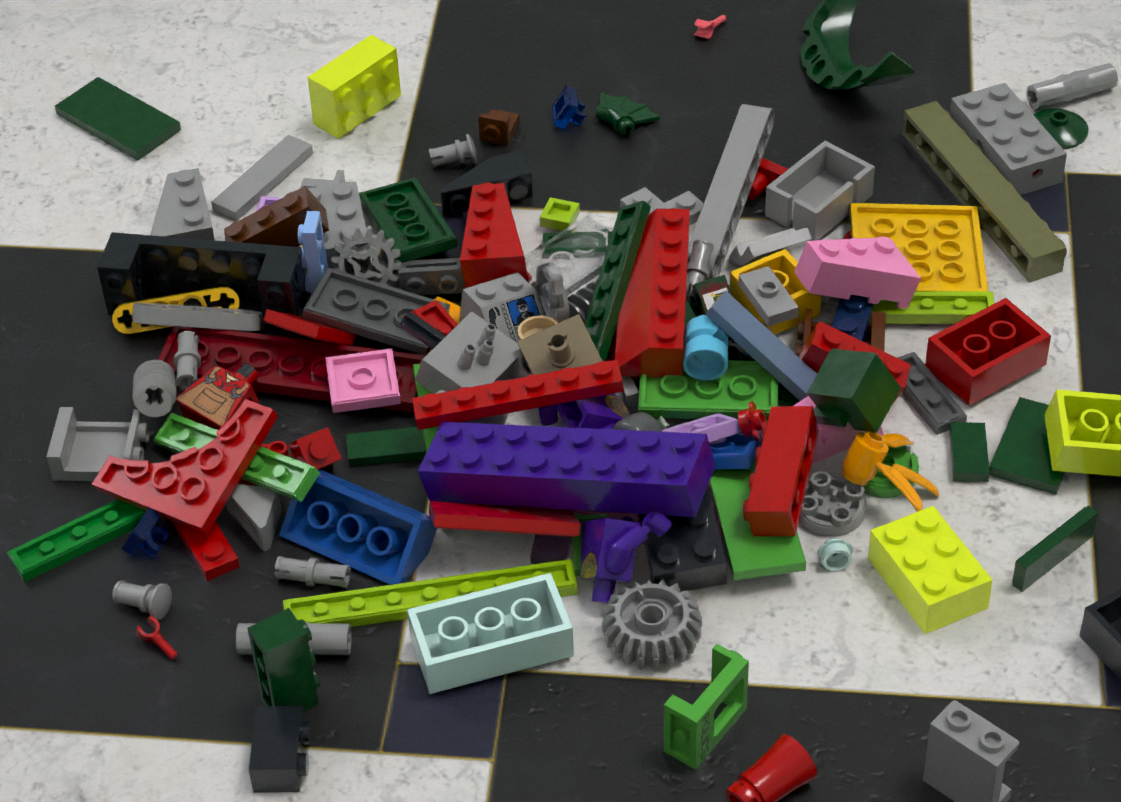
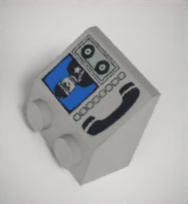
[459,272,544,342]

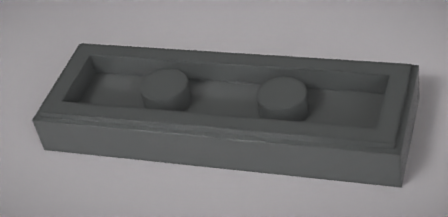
[898,352,967,435]

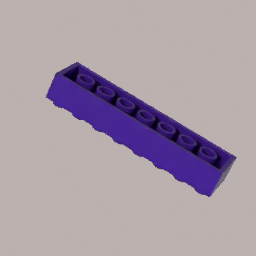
[418,422,715,517]

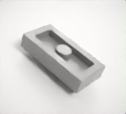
[738,266,799,327]

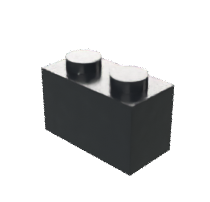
[249,706,312,793]

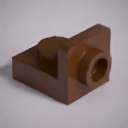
[478,109,520,145]

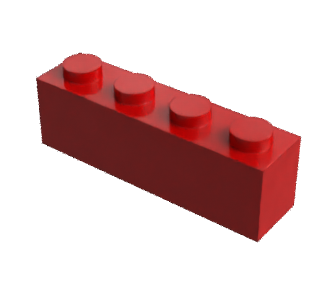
[743,406,819,536]

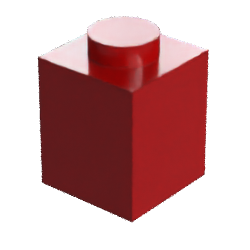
[288,427,342,470]

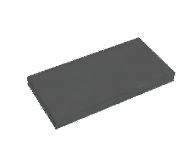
[303,268,450,356]

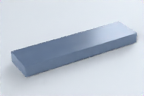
[705,290,817,401]

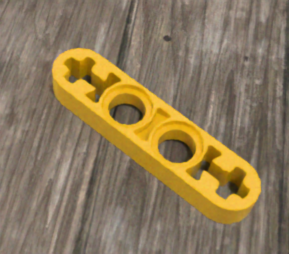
[112,287,239,334]

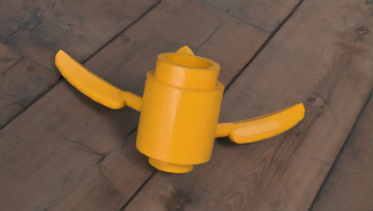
[842,431,939,512]

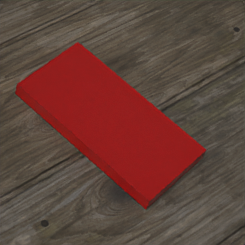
[429,501,580,537]

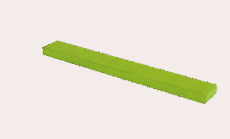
[283,559,578,627]

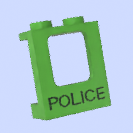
[664,643,749,770]

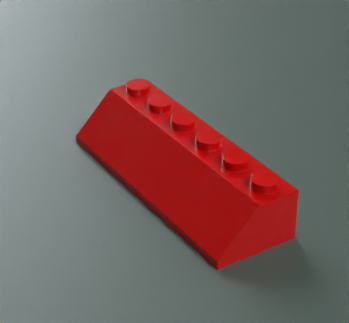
[615,208,690,377]

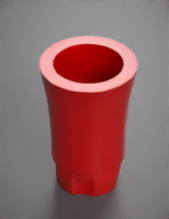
[725,734,817,802]

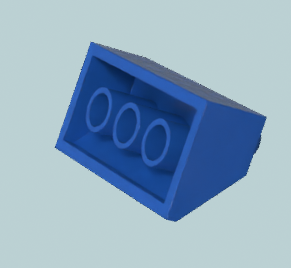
[279,470,437,585]

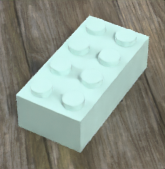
[407,573,574,694]

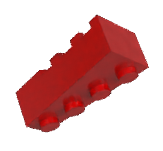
[460,183,530,288]

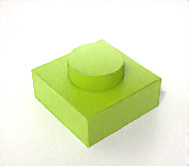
[540,197,580,233]

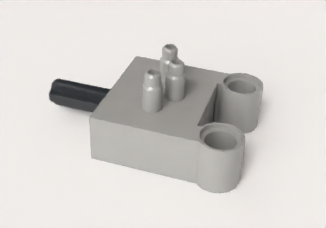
[400,311,532,425]

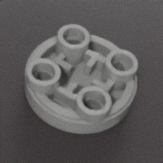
[799,471,866,536]

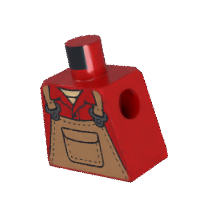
[176,363,259,430]

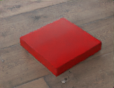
[264,309,356,346]

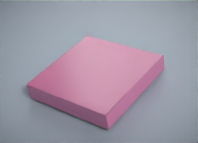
[325,349,401,413]

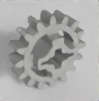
[331,226,401,286]

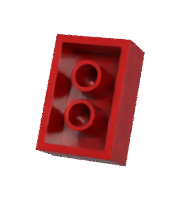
[925,298,1051,406]

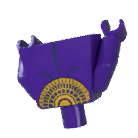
[539,394,630,429]
[580,512,672,604]

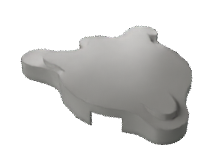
[531,262,570,323]

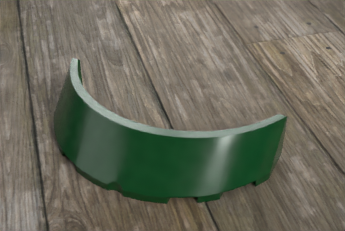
[800,0,915,90]

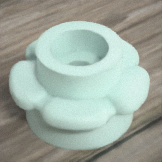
[817,538,853,572]

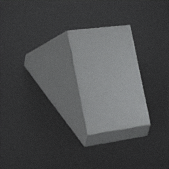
[226,484,281,552]

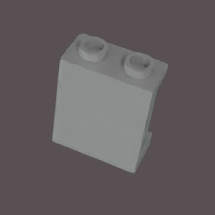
[46,407,150,481]
[923,700,1019,802]

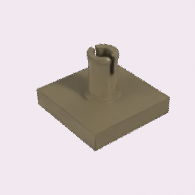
[517,314,602,374]

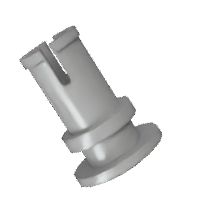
[429,134,476,168]
[112,580,172,620]

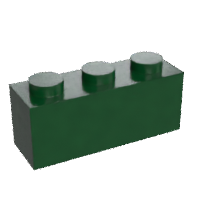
[247,608,320,712]

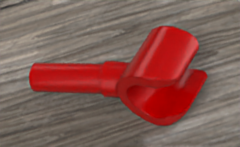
[136,617,179,660]

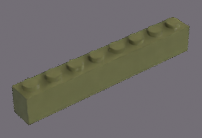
[902,101,1067,283]

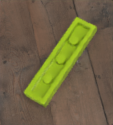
[870,291,994,324]

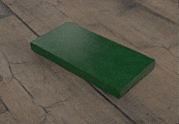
[55,77,181,160]
[359,178,458,263]

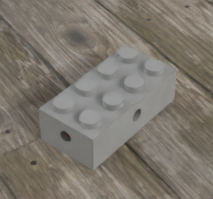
[950,83,1067,195]

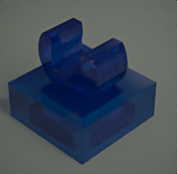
[552,85,587,129]
[121,508,169,557]

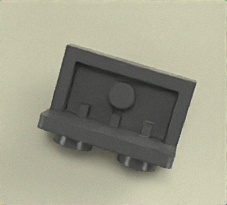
[398,258,465,296]

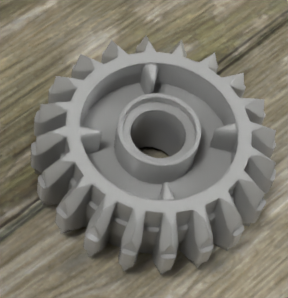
[602,578,702,671]

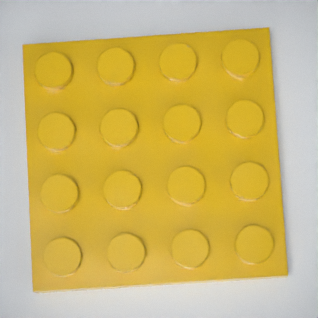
[849,203,989,292]

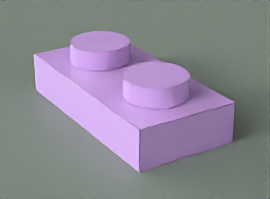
[661,413,740,444]

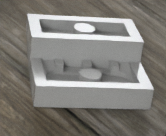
[729,227,812,265]

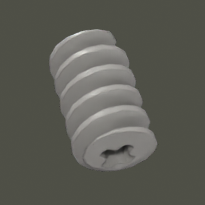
[132,359,177,417]

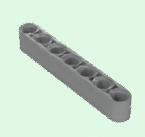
[688,104,775,279]

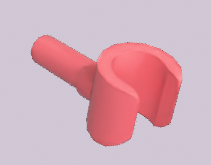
[694,15,727,39]

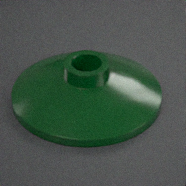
[1033,108,1089,149]

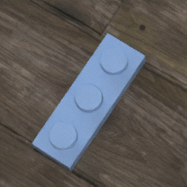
[298,211,328,296]

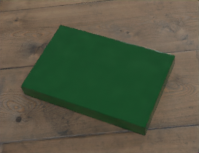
[989,397,1065,495]

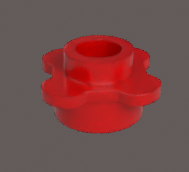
[738,401,766,441]

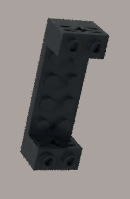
[97,232,308,330]

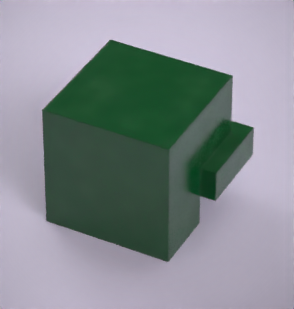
[807,349,901,433]

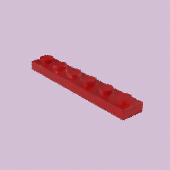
[412,360,624,430]

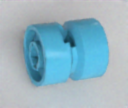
[683,315,729,381]

